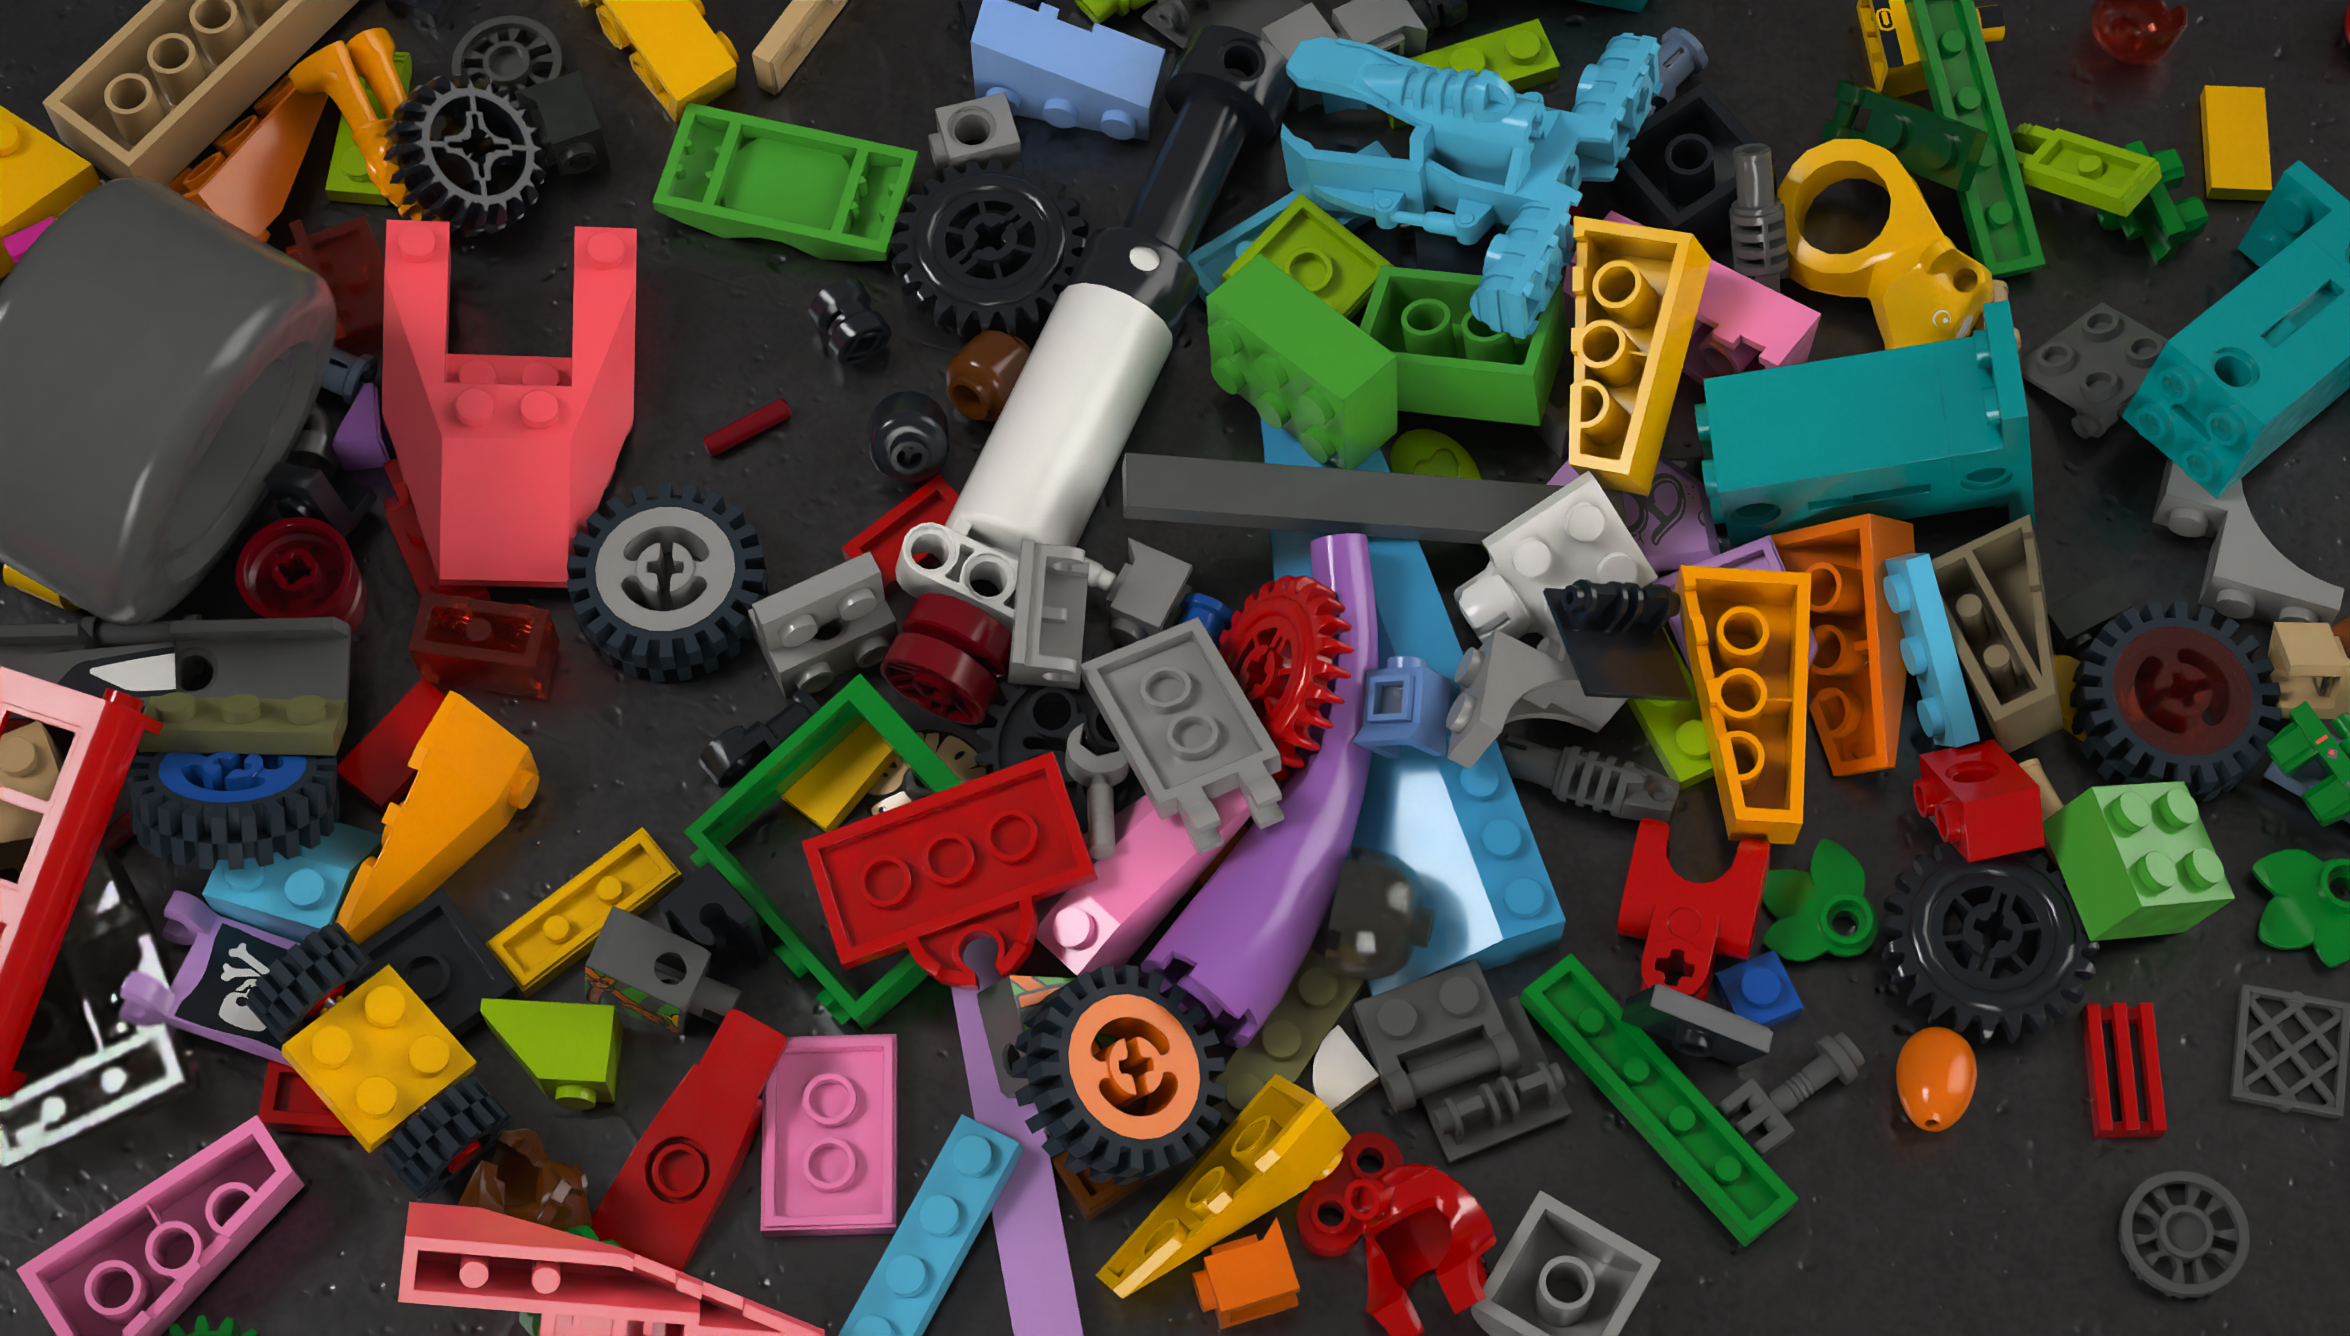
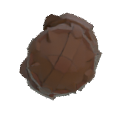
[457,1128,593,1232]

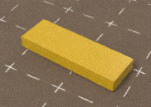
[485,827,684,999]

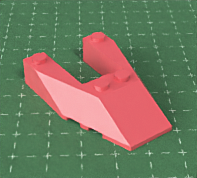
[382,220,637,588]
[398,1202,825,1336]

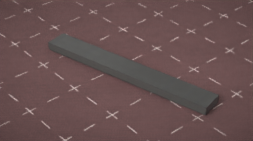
[1122,453,1627,545]

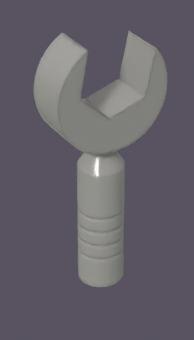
[1065,723,1130,860]

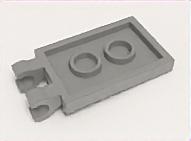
[1080,617,1284,855]

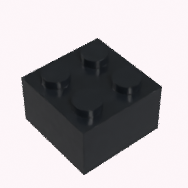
[1608,82,1777,250]

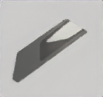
[7,642,176,719]

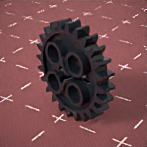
[974,648,1146,835]

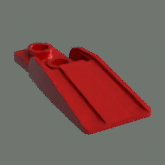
[591,1009,788,1272]

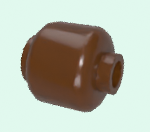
[946,330,1031,422]

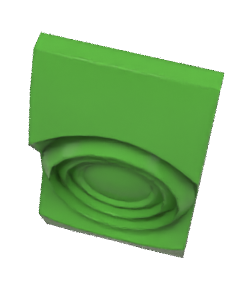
[652,102,919,262]

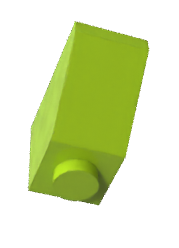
[480,998,624,1110]

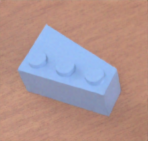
[970,0,1166,141]

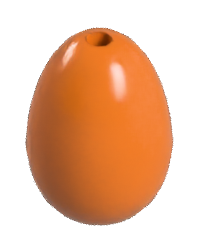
[1896,1027,1977,1132]

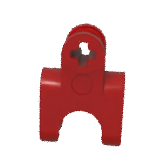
[1617,817,1771,1002]

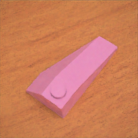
[1035,788,1251,977]

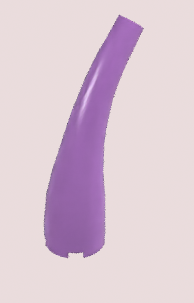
[1141,533,1379,1048]

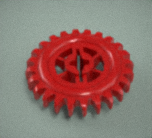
[1219,575,1354,779]

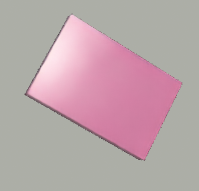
[761,1034,898,1237]

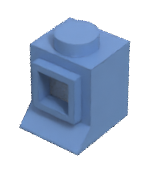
[1352,656,1451,759]

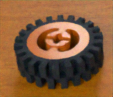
[1012,965,1226,1185]

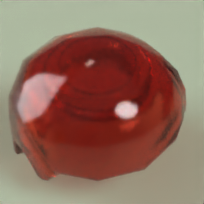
[2089,0,2188,65]

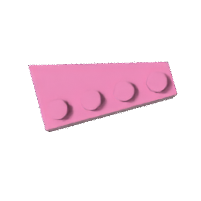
[1563,210,1821,386]
[16,1115,305,1336]

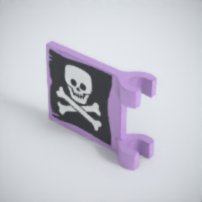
[119,891,301,1067]

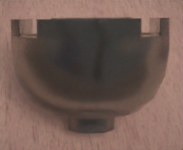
[1325,845,1436,981]

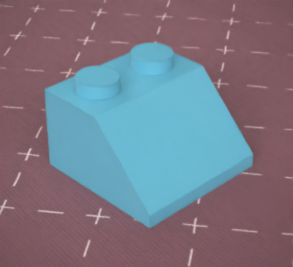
[202,822,383,944]

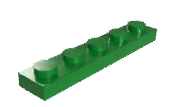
[1904,0,2046,280]
[1519,953,1799,1247]

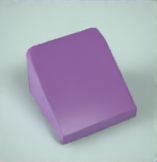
[332,383,391,471]

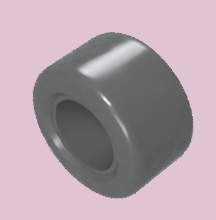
[0,176,337,627]

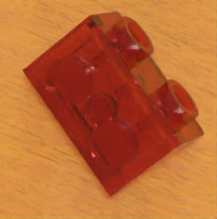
[285,215,385,349]

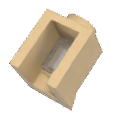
[2266,622,2350,719]

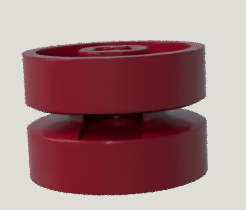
[236,517,368,636]
[880,593,1012,725]

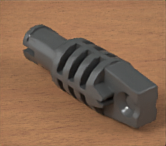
[1729,143,1789,293]
[1502,734,1681,824]

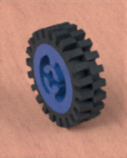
[127,752,340,870]

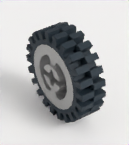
[567,481,769,682]

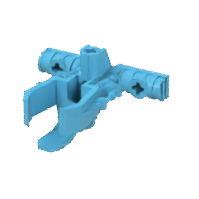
[1280,33,1663,339]

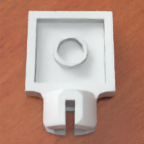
[1453,470,1658,644]

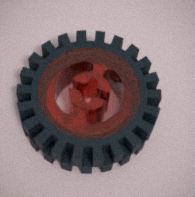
[2070,600,2281,803]

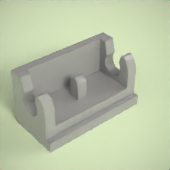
[1008,539,1090,689]

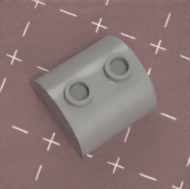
[1471,1190,1661,1336]

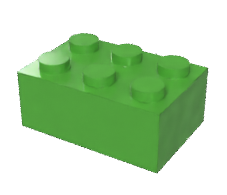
[1206,253,1398,470]
[1360,266,1568,426]

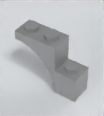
[2152,458,2344,626]
[1446,629,1628,769]

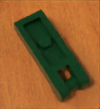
[1820,79,1989,191]

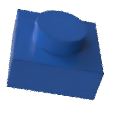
[1712,949,1804,1028]

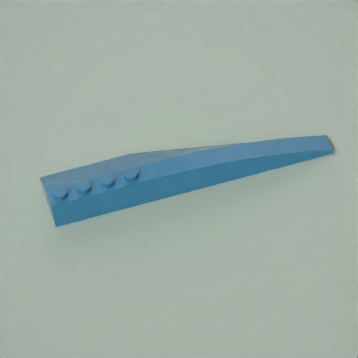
[1260,416,1566,996]

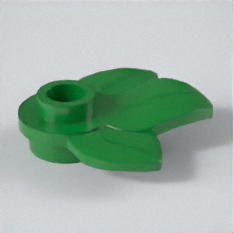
[1762,838,1879,962]
[2252,849,2350,968]

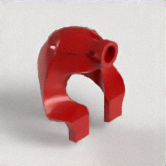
[1345,1163,1497,1336]

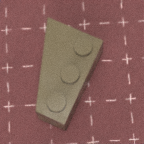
[1931,514,2064,753]

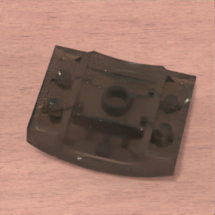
[0,845,201,1171]

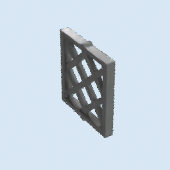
[2229,984,2350,1120]

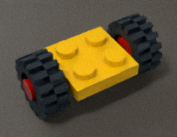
[245,923,512,1199]

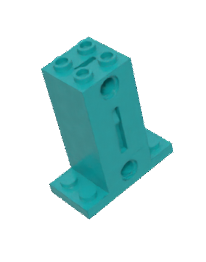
[2122,160,2350,499]
[1694,300,2035,545]

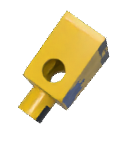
[1856,0,2005,97]

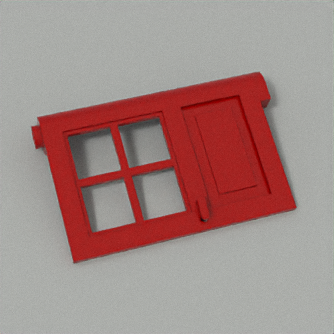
[0,666,163,1100]

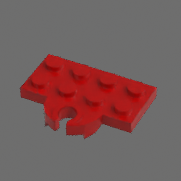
[802,751,1098,991]

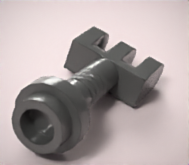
[1716,1032,1865,1159]

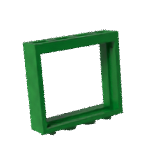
[684,673,963,1032]

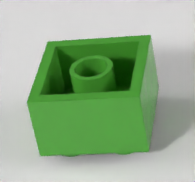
[2043,781,2235,941]

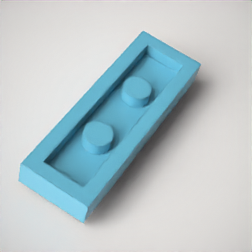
[1883,553,1980,748]

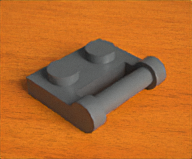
[1352,959,1522,1113]

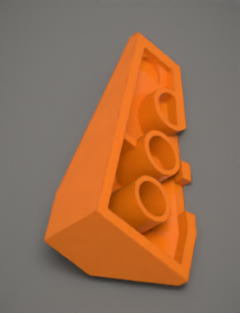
[1771,513,1915,777]

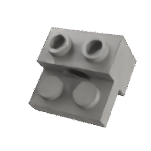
[748,551,899,699]

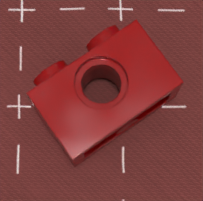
[1913,739,2045,863]

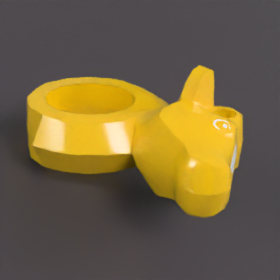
[1777,139,1995,350]

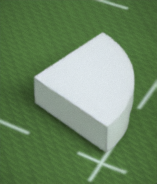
[1312,1024,1379,1114]

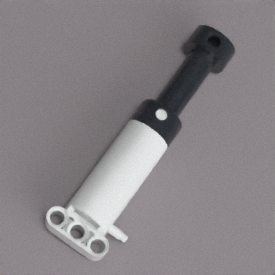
[895,25,1297,633]

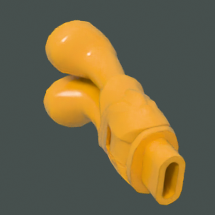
[288,27,440,221]

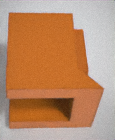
[1192,1216,1300,1329]

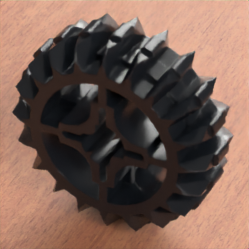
[383,72,548,238]

